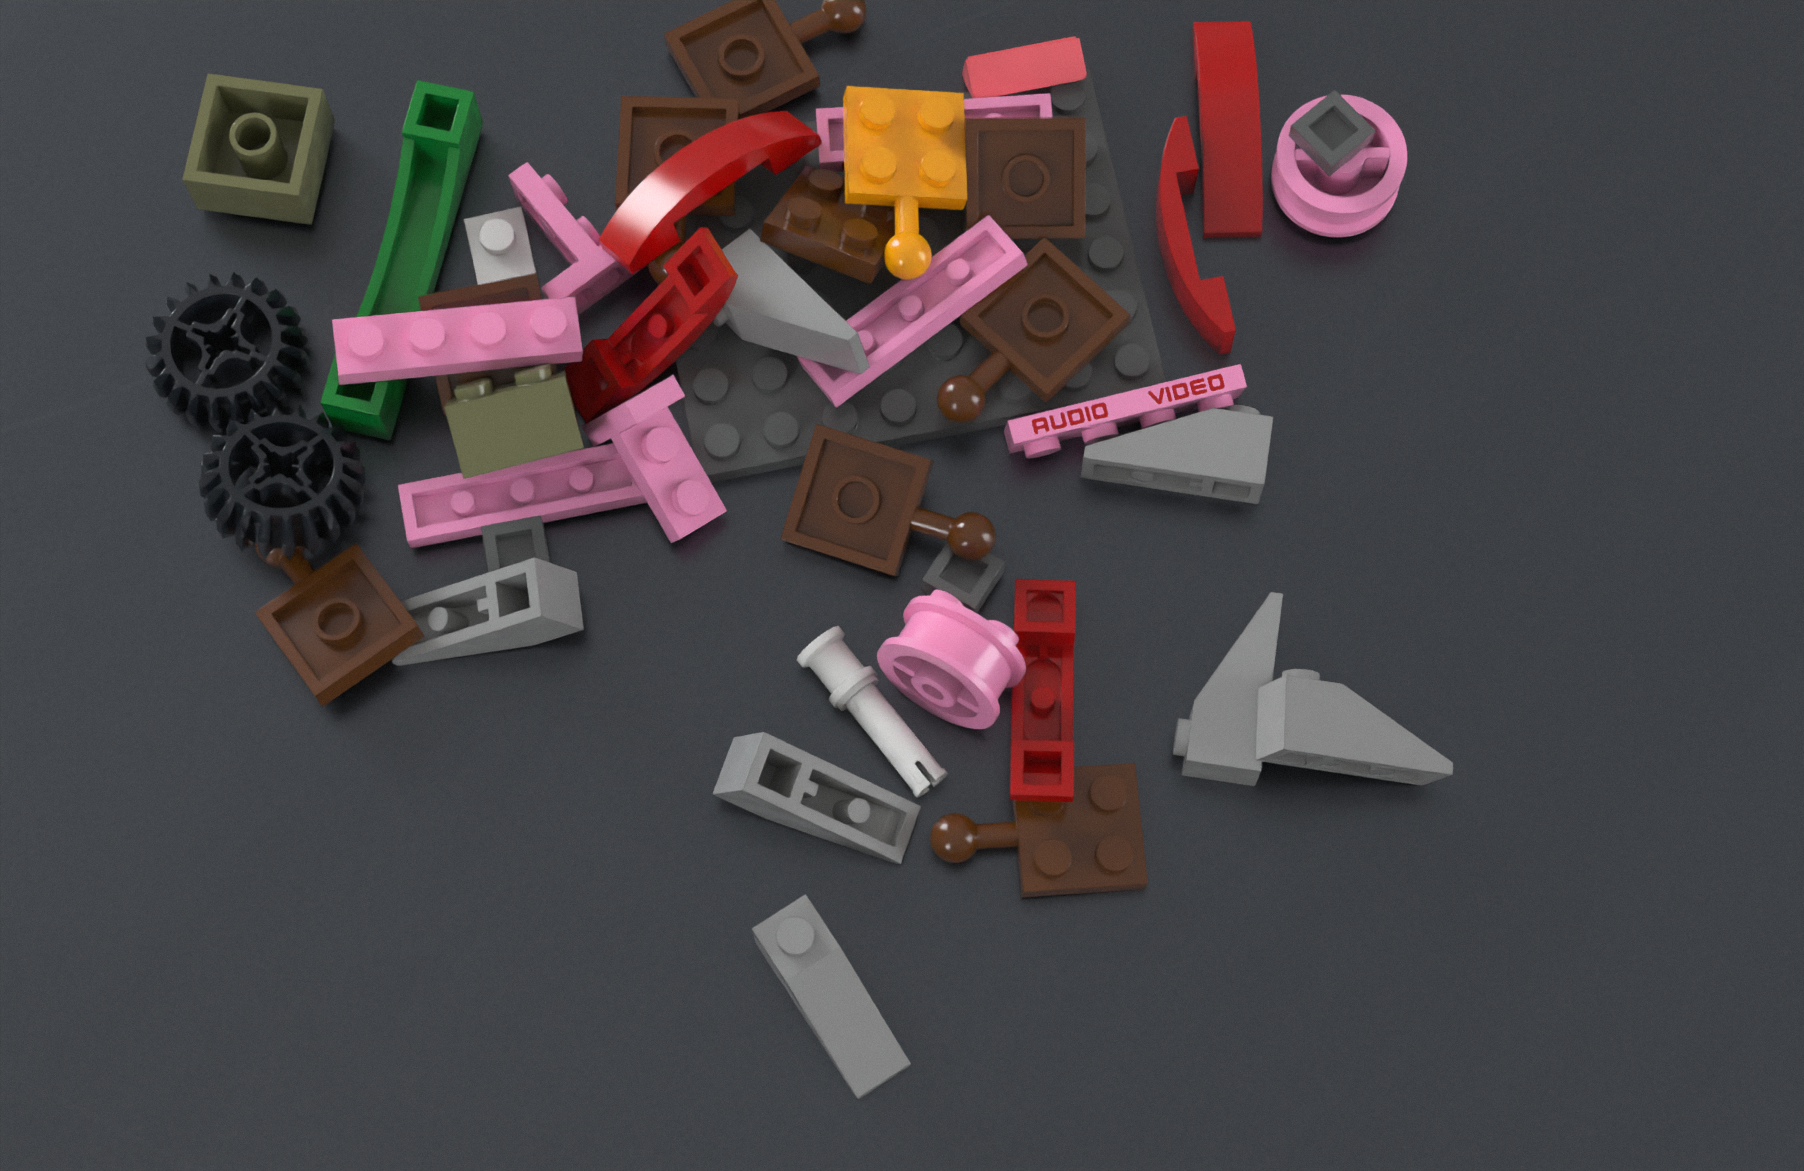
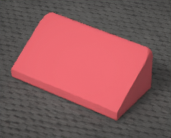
[962,36,1087,98]

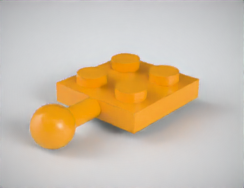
[843,86,967,280]

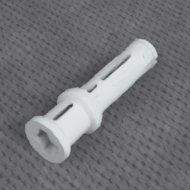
[797,626,948,798]

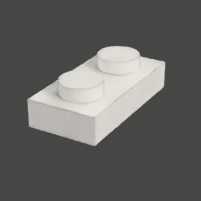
[464,207,543,300]

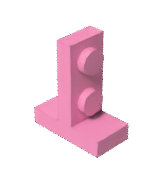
[508,162,648,315]
[582,375,727,543]

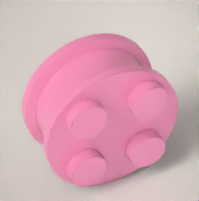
[1271,95,1407,237]
[877,590,1026,729]

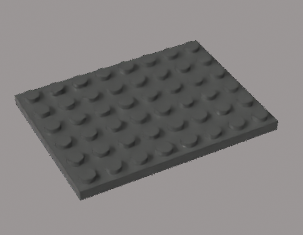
[676,69,1166,483]

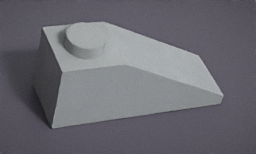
[712,229,870,374]
[1080,405,1273,504]
[392,557,584,666]
[1173,592,1283,786]
[1255,669,1453,786]
[713,732,921,864]
[752,894,911,1100]

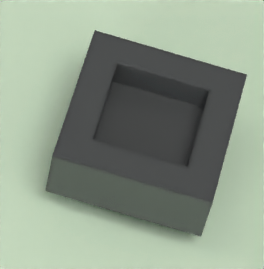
[1289,90,1376,176]
[481,515,550,572]
[921,541,1005,613]

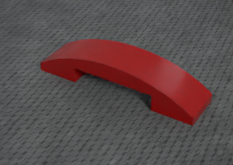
[1193,21,1263,238]
[599,111,822,274]
[1156,116,1236,355]
[563,227,738,423]
[1010,579,1076,802]

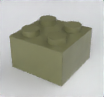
[182,73,335,225]
[444,363,584,479]

